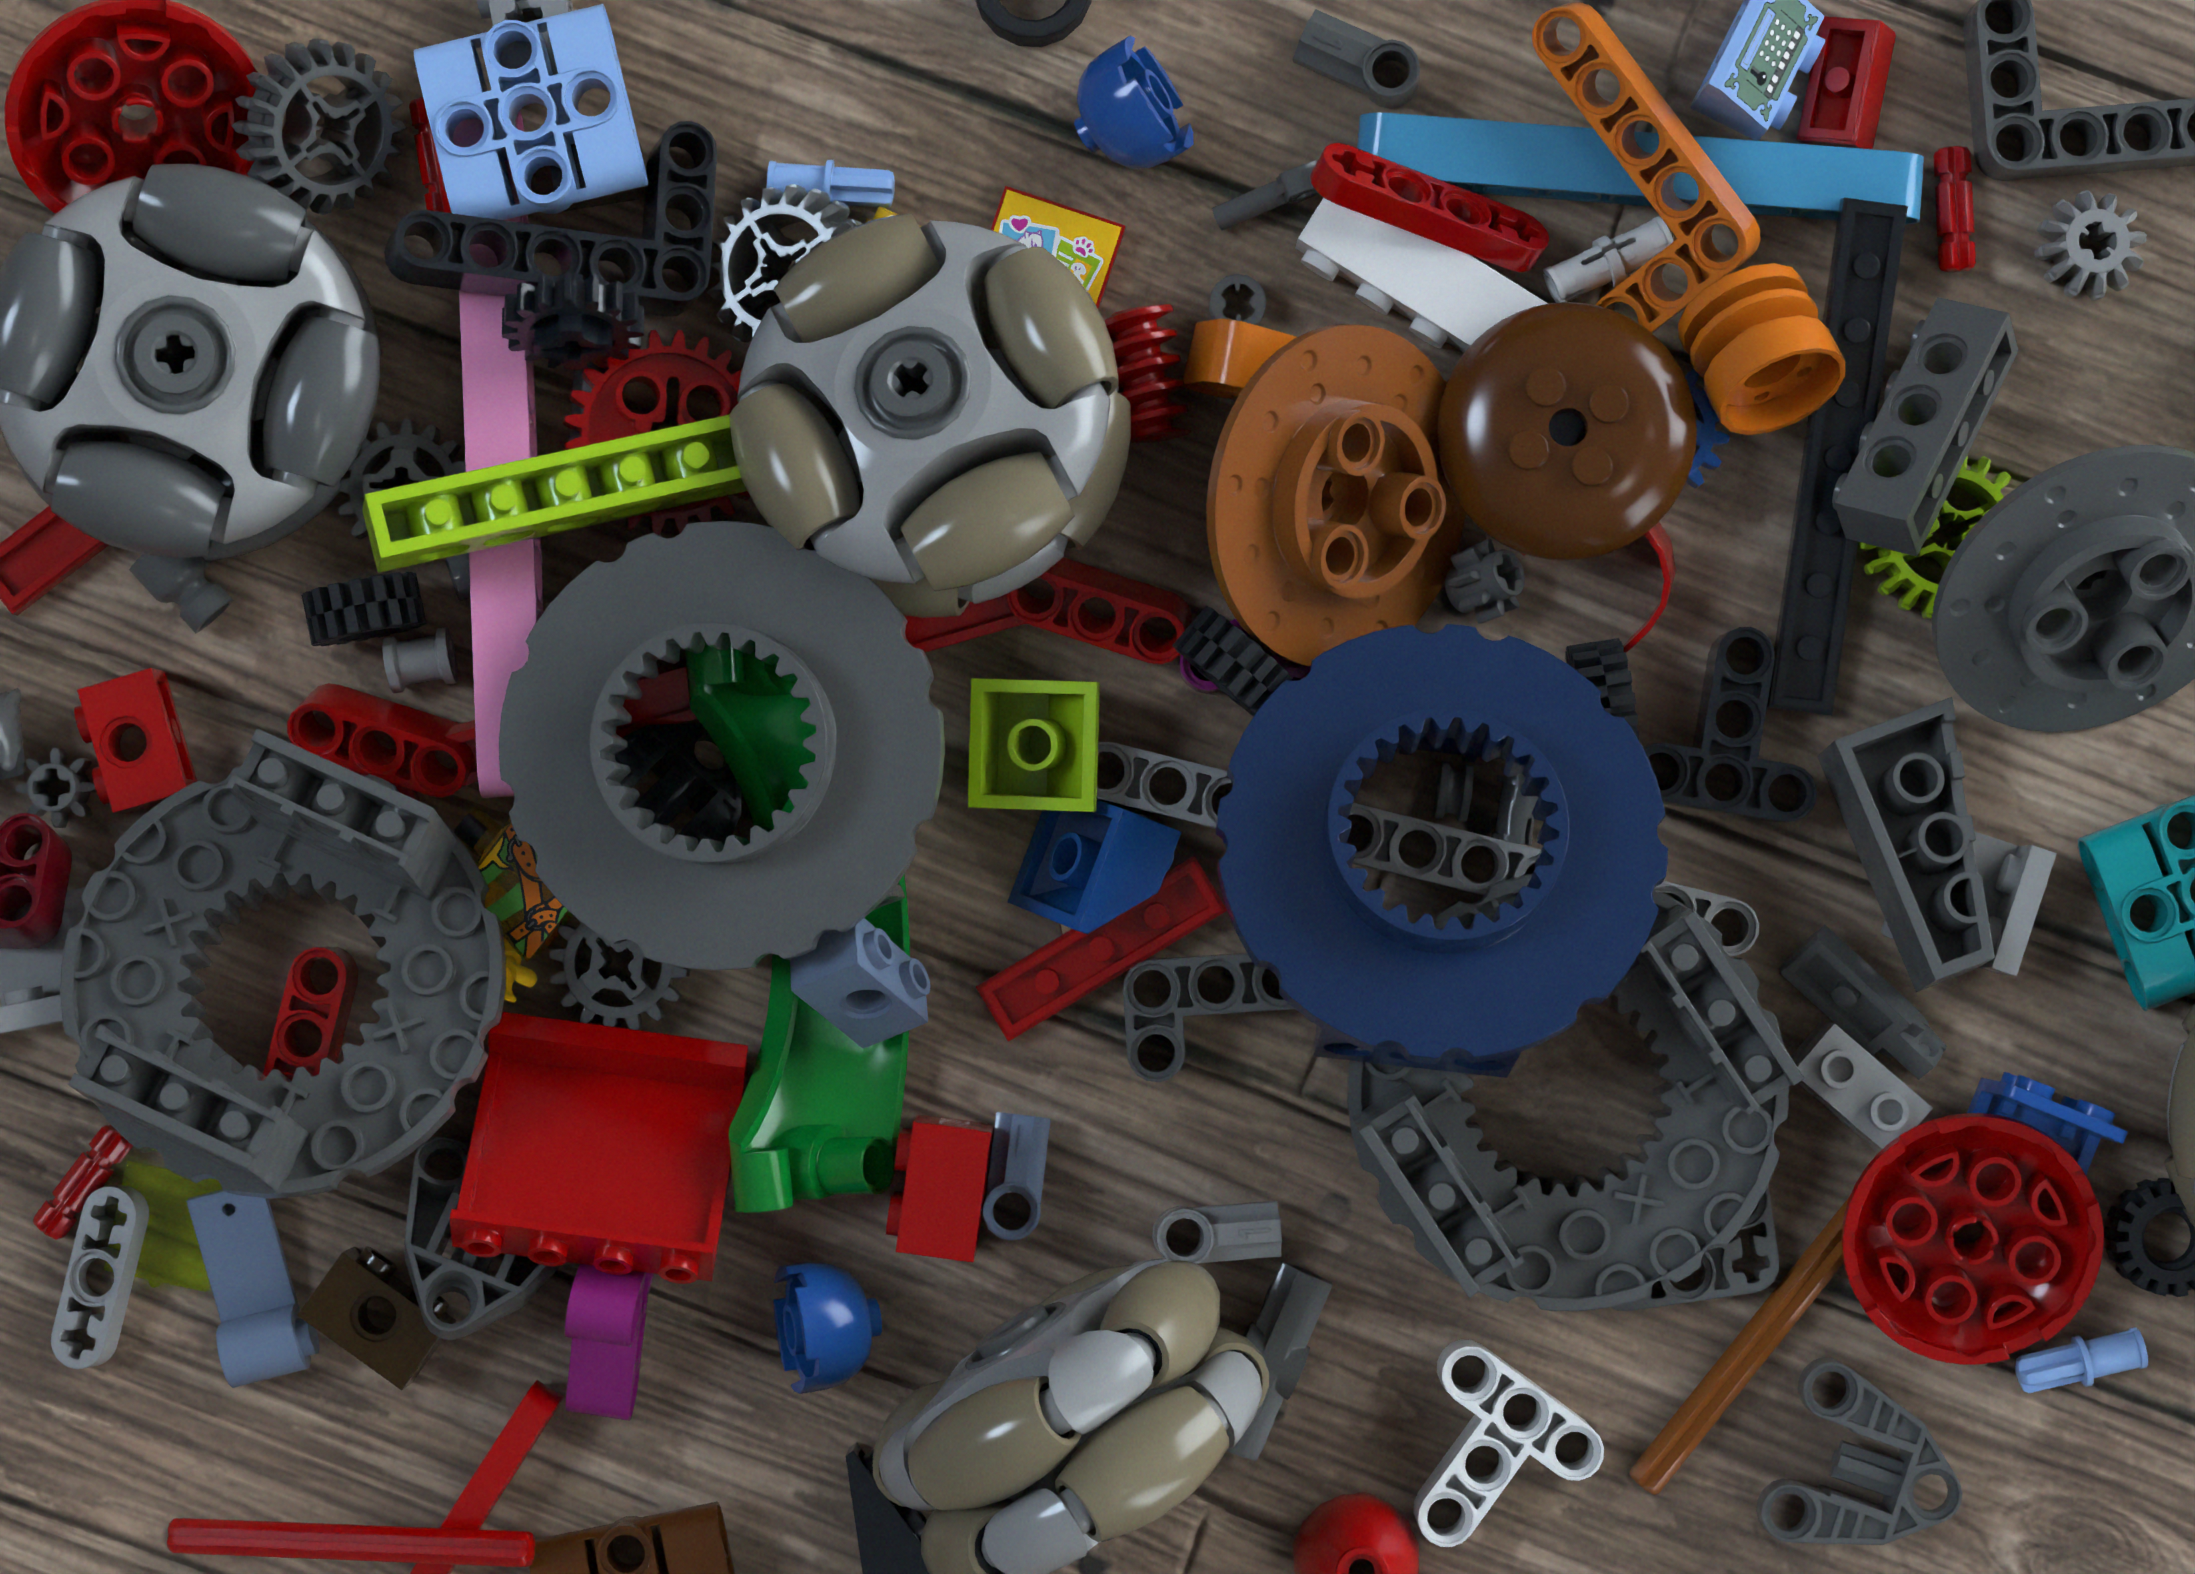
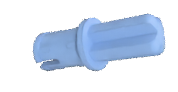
[767,160,895,208]
[2015,1327,2148,1393]

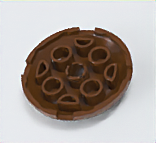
[1437,302,1697,561]

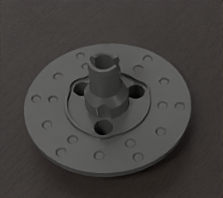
[1932,445,2195,732]

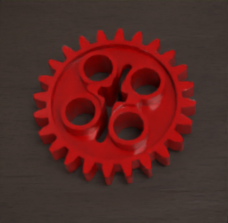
[563,329,751,535]

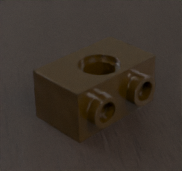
[297,1246,457,1391]

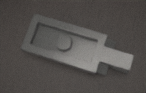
[1779,924,1947,1080]

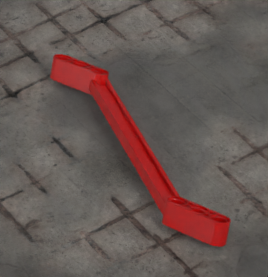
[287,557,1192,797]

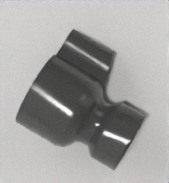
[129,554,234,634]

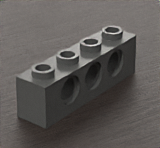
[1832,297,2019,556]

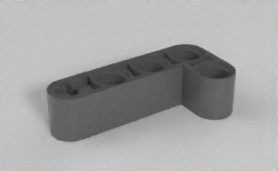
[1123,953,1295,1082]

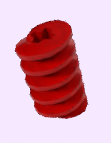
[1104,304,1191,443]

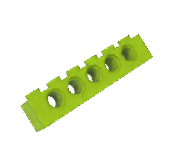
[362,414,747,573]

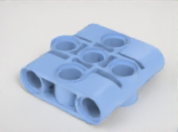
[414,4,648,220]

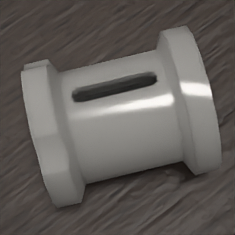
[382,627,458,694]

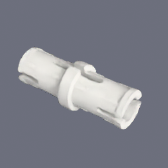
[1543,216,1674,303]

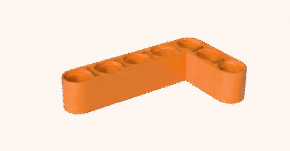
[1532,2,1761,334]

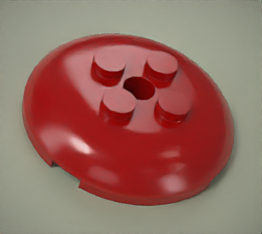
[4,0,258,214]
[1842,1113,2104,1365]

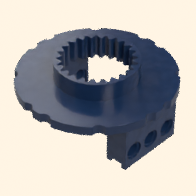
[1216,624,1668,1078]

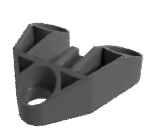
[404,1137,561,1340]
[1756,1357,1962,1545]

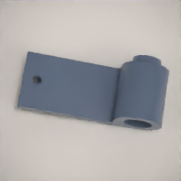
[186,1189,319,1388]

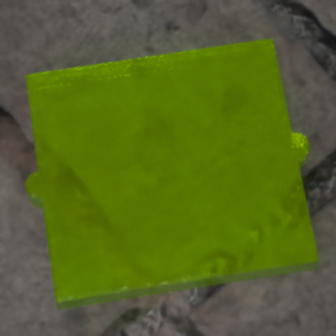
[103,1160,226,1292]

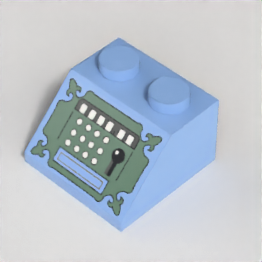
[1690,0,1826,141]

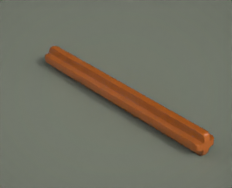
[1630,1196,1850,1495]

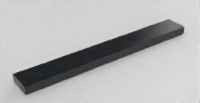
[1767,198,1908,716]

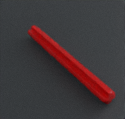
[167,1518,535,1567]

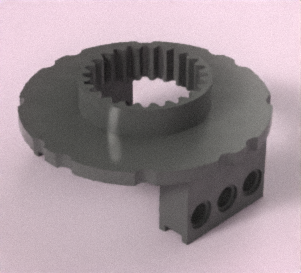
[499,521,945,970]
[60,728,506,1198]
[1347,874,1805,1311]

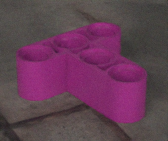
[565,1264,655,1421]

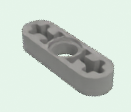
[51,1185,149,1369]

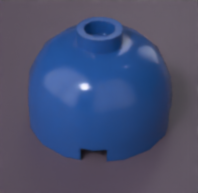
[1074,35,1194,169]
[773,1262,882,1394]

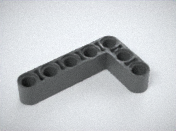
[1963,0,2195,181]

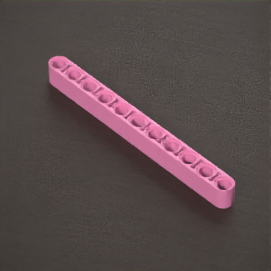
[453,111,544,798]

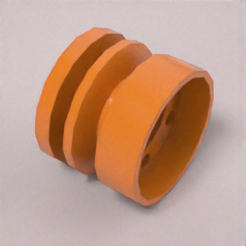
[1678,263,1846,435]

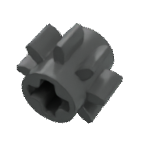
[1445,539,1525,624]
[16,748,96,828]

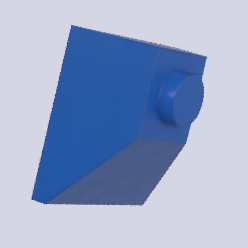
[1007,800,1181,934]

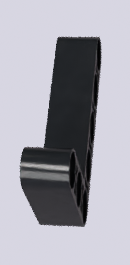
[384,121,717,317]

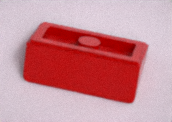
[1796,16,1896,149]

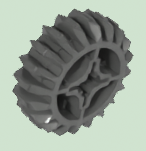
[231,38,407,215]
[707,184,862,343]

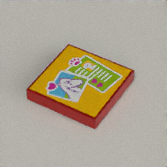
[991,186,1126,310]

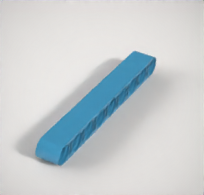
[1357,113,1924,225]

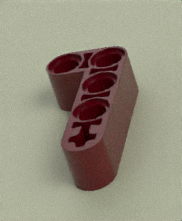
[0,813,72,949]

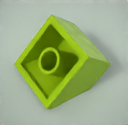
[968,678,1100,812]

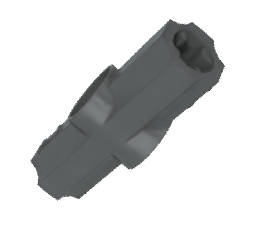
[1227,1261,1333,1461]

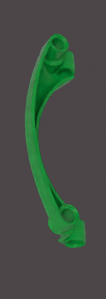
[684,643,910,1213]

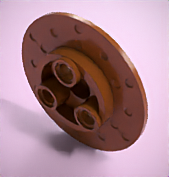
[1206,324,1466,666]

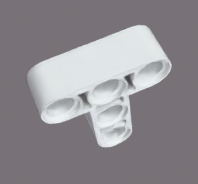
[1413,1339,1604,1547]

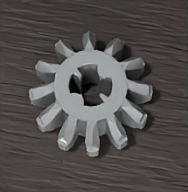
[2034,190,2147,301]

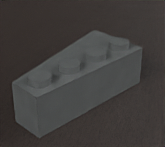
[1817,697,1995,992]

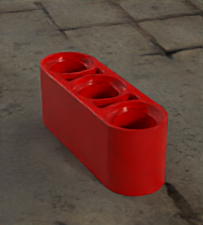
[263,946,359,1081]

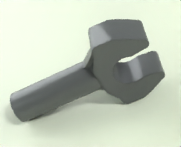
[1212,160,1319,231]

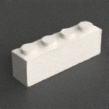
[1295,198,1548,353]

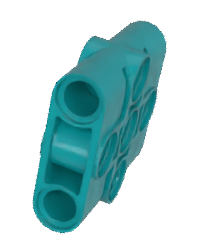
[2078,794,2195,1011]

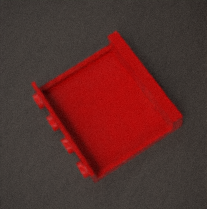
[450,1012,748,1284]

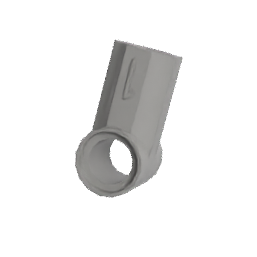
[1152,1200,1282,1264]

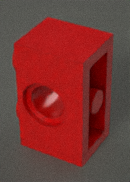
[74,668,197,814]

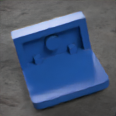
[1967,1072,2128,1175]

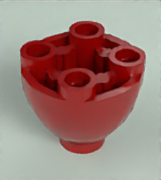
[1293,1492,1419,1574]

